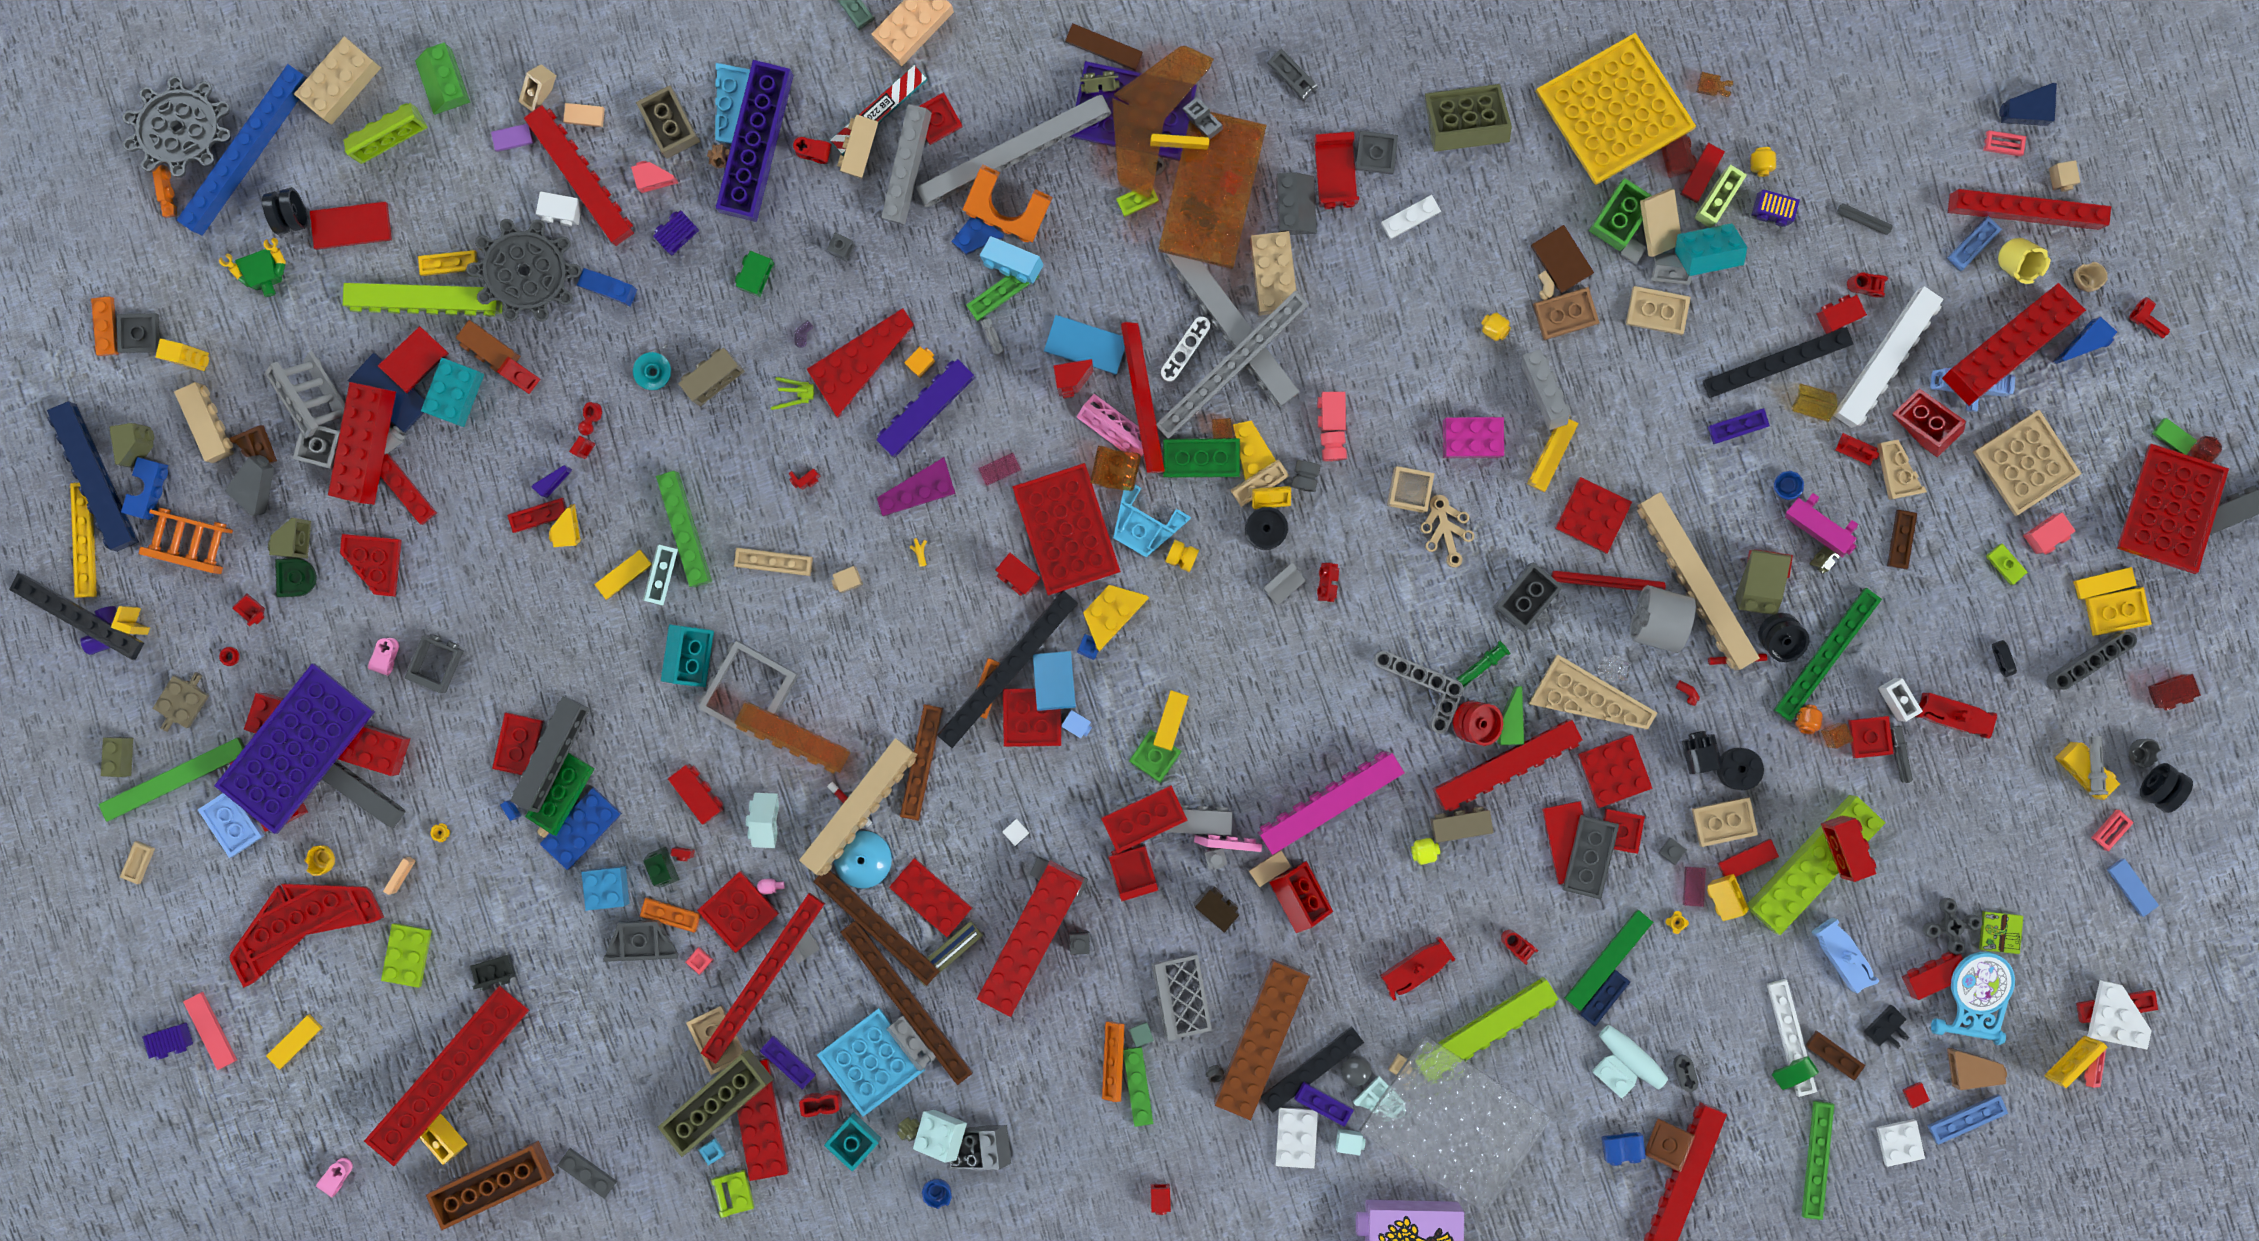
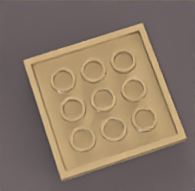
[1973,410,2081,516]

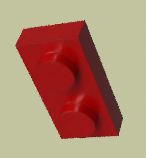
[497,356,541,394]

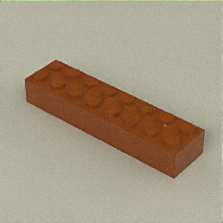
[1214,958,1310,1121]

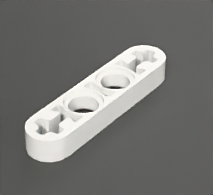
[1161,317,1210,382]

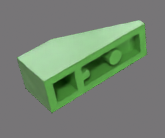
[1497,686,1524,745]

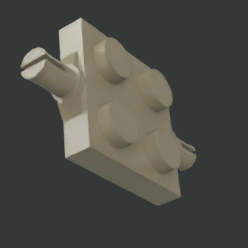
[152,672,210,732]

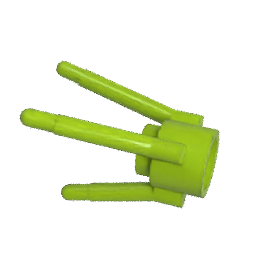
[771,377,814,410]

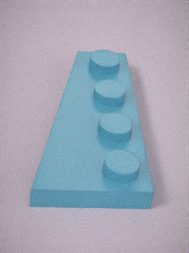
[715,63,750,145]

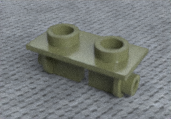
[1080,70,1120,94]
[1810,545,1840,574]

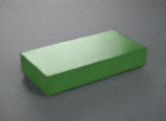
[2152,418,2197,455]

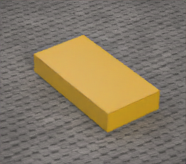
[1252,486,1291,509]

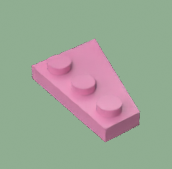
[1194,834,1262,852]

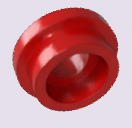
[219,647,240,666]

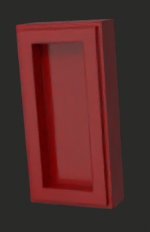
[569,435,595,459]

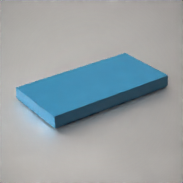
[1044,315,1125,375]

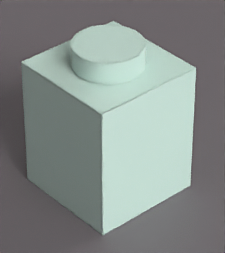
[1335,1129,1365,1155]

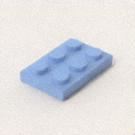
[198,793,265,858]

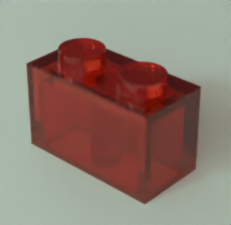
[1661,134,1697,178]
[2147,674,2201,710]

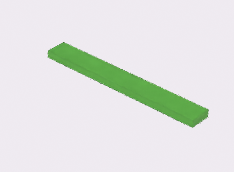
[98,737,245,822]

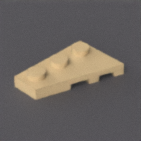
[1877,440,1927,500]

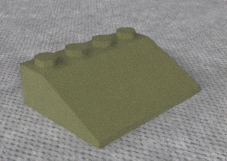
[1425,84,1512,152]

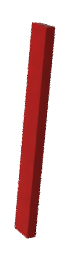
[1121,322,1165,473]

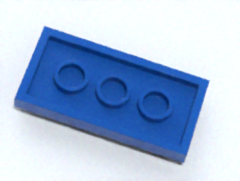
[540,787,622,870]

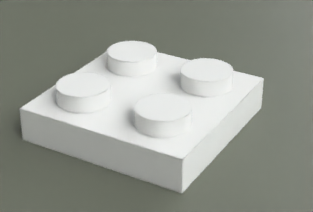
[1876,1119,1925,1167]

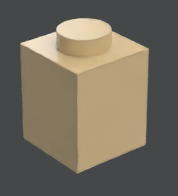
[2049,160,2080,192]
[831,566,863,593]

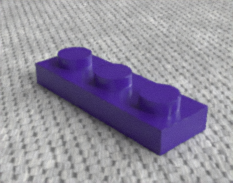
[1708,408,1770,445]
[760,1035,816,1090]
[1294,1082,1354,1127]

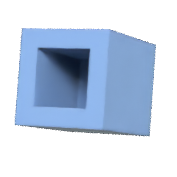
[1061,710,1092,738]

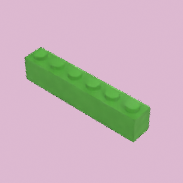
[656,471,712,587]

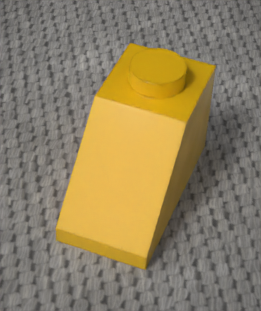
[549,504,581,547]

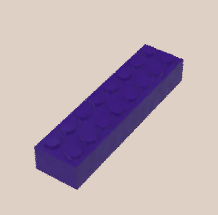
[716,60,794,222]

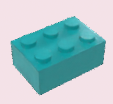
[1675,223,1748,276]
[421,357,485,427]

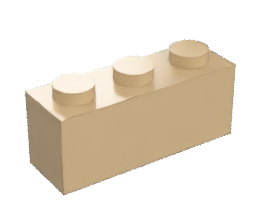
[837,114,878,179]

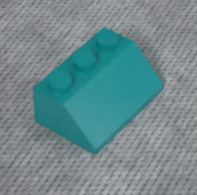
[661,624,714,687]

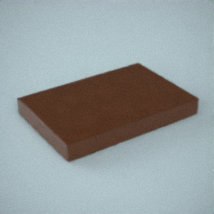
[1531,225,1594,294]

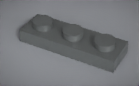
[557,1148,617,1199]

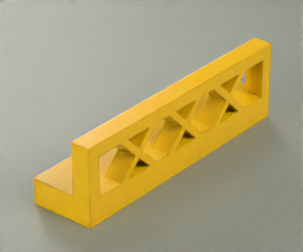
[1527,415,1579,492]

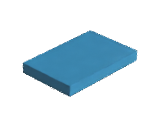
[1033,651,1076,711]

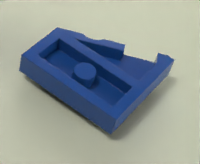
[951,217,1004,255]

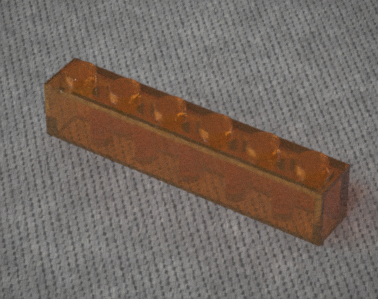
[734,700,850,774]

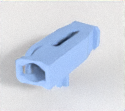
[1930,368,2015,412]
[1811,918,1879,993]

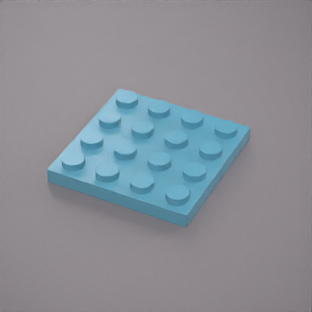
[817,1007,925,1117]

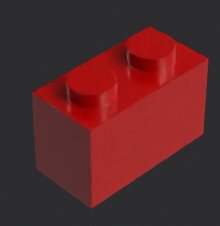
[1816,294,1867,334]

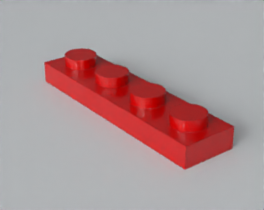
[380,453,437,525]
[2076,989,2158,1023]

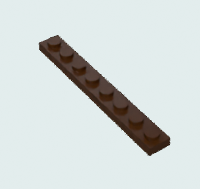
[813,870,941,986]

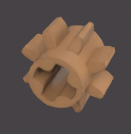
[707,144,730,168]

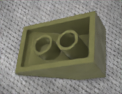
[1735,550,1791,615]

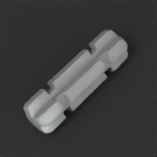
[981,318,1004,355]

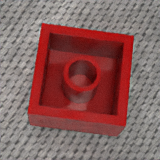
[995,552,1041,596]

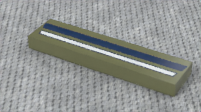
[916,921,983,986]

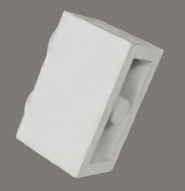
[536,192,583,227]
[1878,678,1923,722]

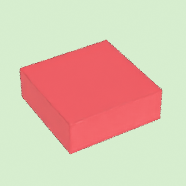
[685,947,714,975]

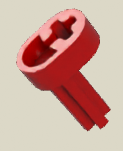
[2129,297,2170,339]

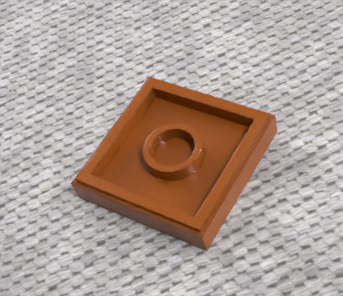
[1645,1118,1695,1172]

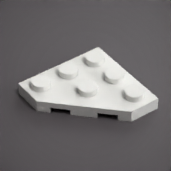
[2087,980,2151,1049]

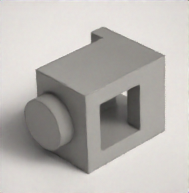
[1204,848,1227,870]

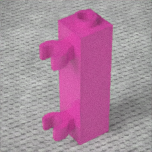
[1785,493,1859,558]

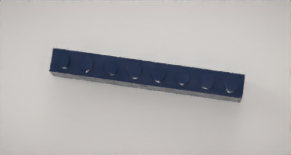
[47,401,139,552]

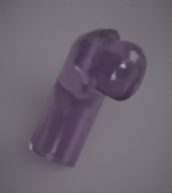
[794,320,814,348]

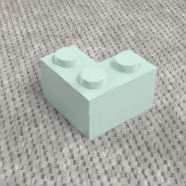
[746,793,779,848]

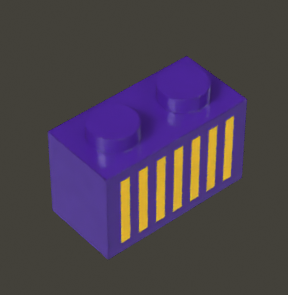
[1751,189,1800,227]

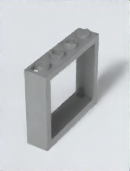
[698,641,799,742]

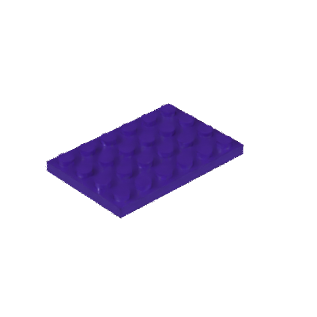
[1069,61,1197,161]

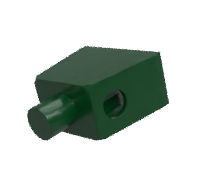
[643,846,680,888]

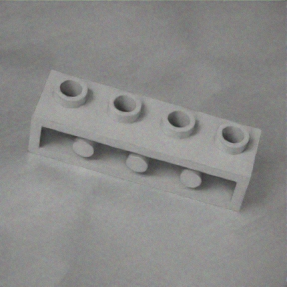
[1521,349,1571,430]

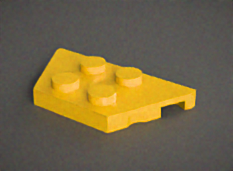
[1083,585,1149,652]

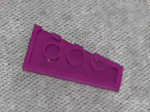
[877,457,956,517]

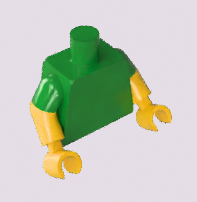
[219,238,286,297]

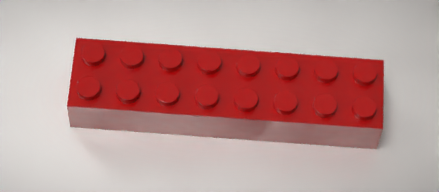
[1942,283,2086,406]
[244,693,411,776]
[977,860,1084,1017]

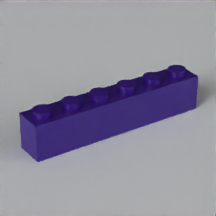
[876,359,975,458]

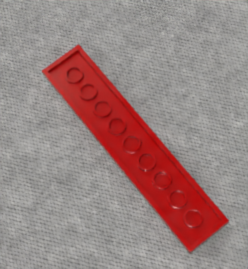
[364,986,530,1166]

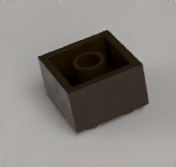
[1194,886,1239,933]

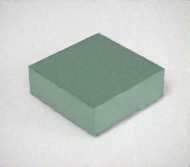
[1129,1022,1154,1048]

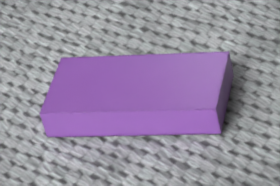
[491,124,534,152]

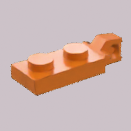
[152,164,177,218]

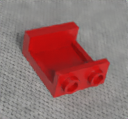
[1108,843,1158,902]

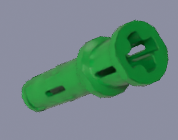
[1456,641,1511,688]

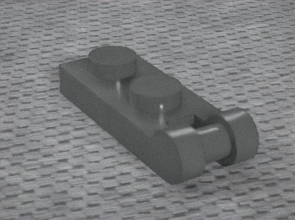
[1267,48,1318,101]

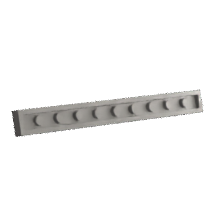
[1156,291,1309,439]

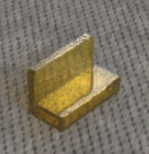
[1792,383,1837,422]

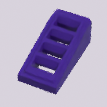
[531,465,572,498]

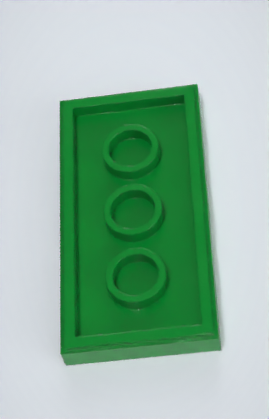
[1163,438,1240,478]
[525,752,595,836]

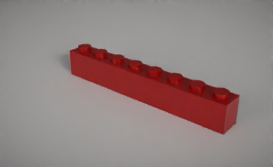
[524,105,634,246]
[1948,189,2111,230]
[1433,719,1583,811]
[1644,1102,1727,1241]

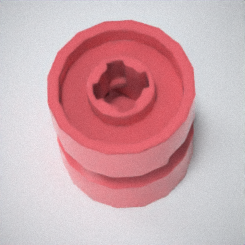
[1320,431,1347,462]

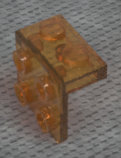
[1090,446,1141,491]

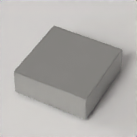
[1619,238,1647,265]

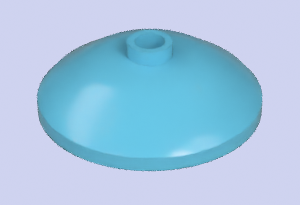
[834,830,892,888]

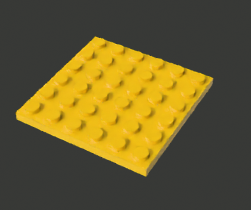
[1535,33,1696,186]

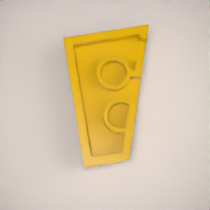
[1233,420,1276,480]

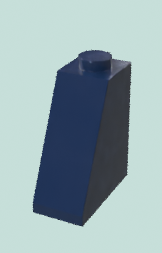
[1999,83,2057,126]

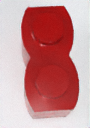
[799,1090,842,1117]

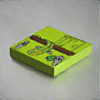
[1979,911,2023,954]

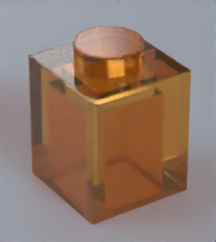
[1821,723,1854,749]

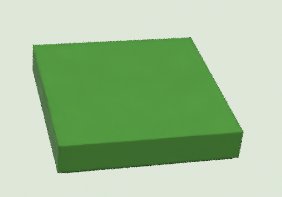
[1129,729,1182,783]

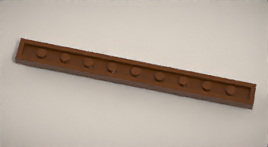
[840,921,973,1085]

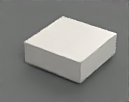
[1002,819,1030,846]

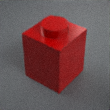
[1150,1184,1171,1215]

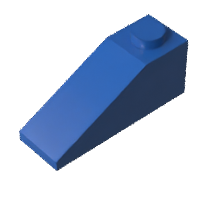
[577,268,638,307]
[2053,316,2117,364]

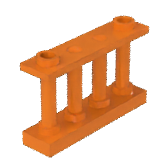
[138,507,233,574]

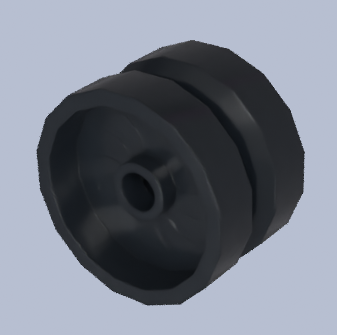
[262,187,308,235]
[1245,507,1288,550]
[1758,613,1810,663]
[2140,763,2193,813]

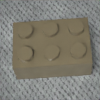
[636,85,701,159]
[678,348,745,406]

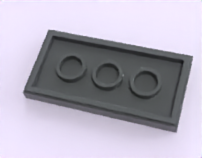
[1562,815,1619,900]

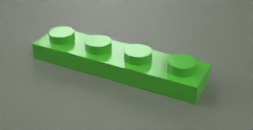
[966,275,1039,322]
[1123,1046,1153,1127]

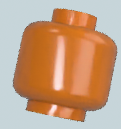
[1795,704,1823,734]

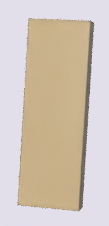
[1230,459,1289,507]

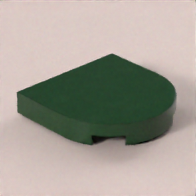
[275,558,317,598]

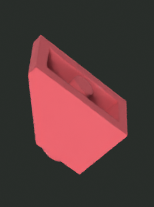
[631,161,678,193]

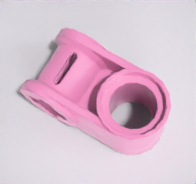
[368,638,399,676]
[316,1158,353,1198]

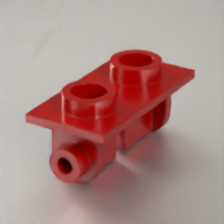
[1835,433,1879,466]
[1317,563,1340,602]

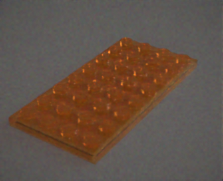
[1158,112,1267,269]

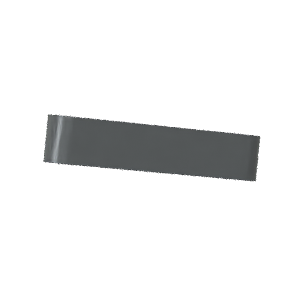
[2047,632,2137,690]
[322,761,406,828]

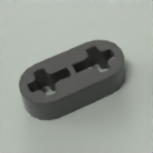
[1673,1054,1699,1092]

